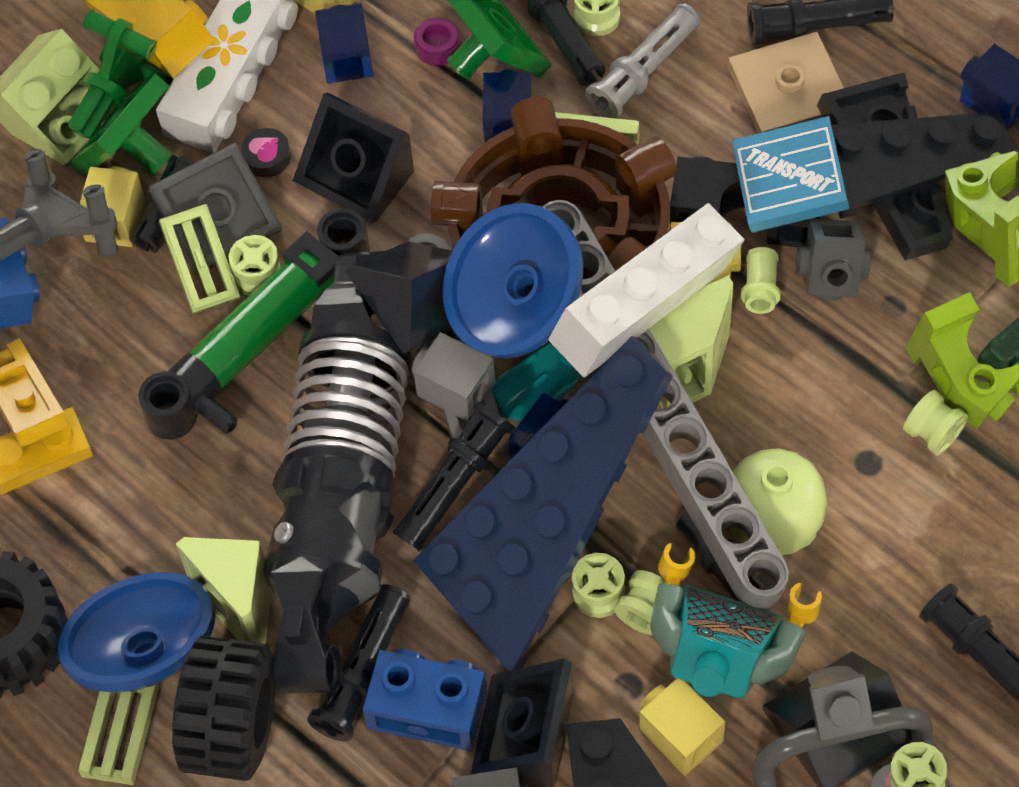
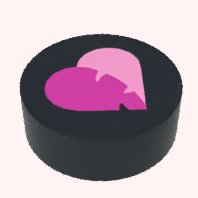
[241,128,291,177]

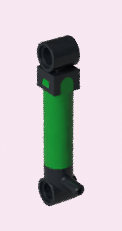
[138,208,370,440]

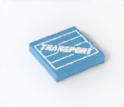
[732,116,850,233]

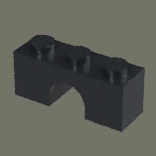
[670,156,820,248]

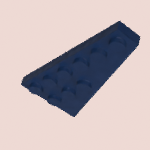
[413,336,673,671]

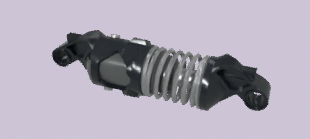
[263,251,412,694]

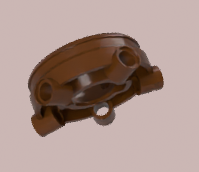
[431,96,677,296]

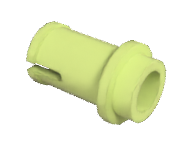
[741,247,781,314]

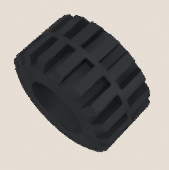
[0,551,68,698]
[172,636,276,781]

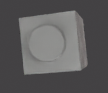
[412,332,496,422]

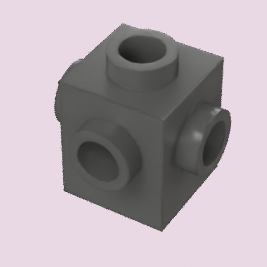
[796,219,871,301]

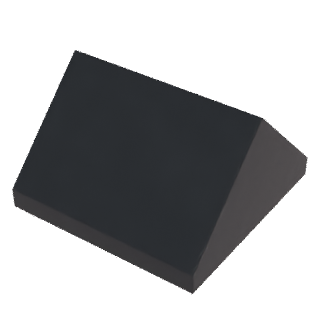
[292,92,414,223]
[345,241,454,354]
[762,651,912,787]
[470,658,574,787]

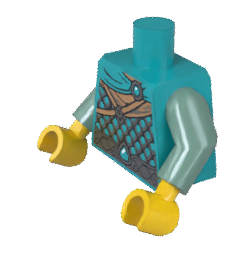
[650,543,822,698]

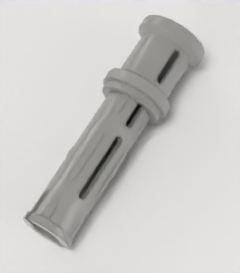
[585,3,701,119]

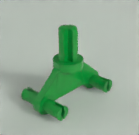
[69,9,171,139]

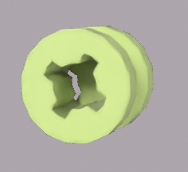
[574,0,620,37]
[228,235,281,296]
[903,390,968,456]
[572,552,625,618]
[614,570,665,636]
[890,742,947,787]

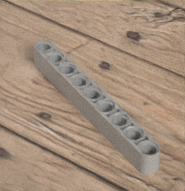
[543,200,789,611]

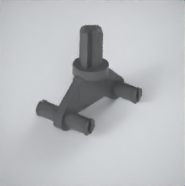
[0,149,119,261]

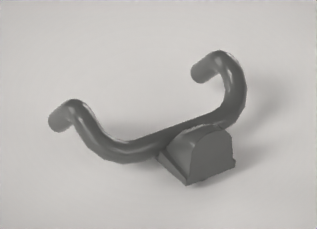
[752,666,950,787]

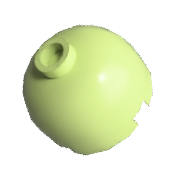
[728,448,827,555]

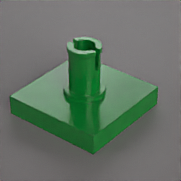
[447,0,552,80]
[69,73,173,176]

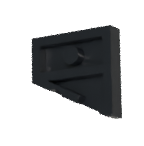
[566,718,669,787]

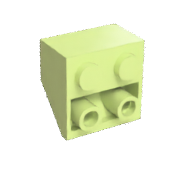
[0,29,117,165]
[649,276,733,409]

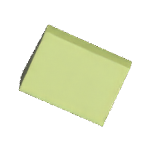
[176,537,272,644]

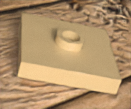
[728,32,844,134]

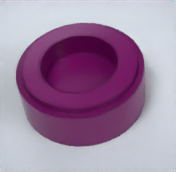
[413,18,461,66]

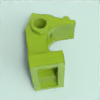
[945,151,1019,288]
[905,292,1019,429]

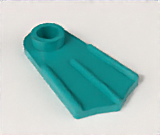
[492,343,583,428]

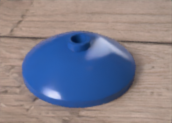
[443,203,583,358]
[58,572,216,693]

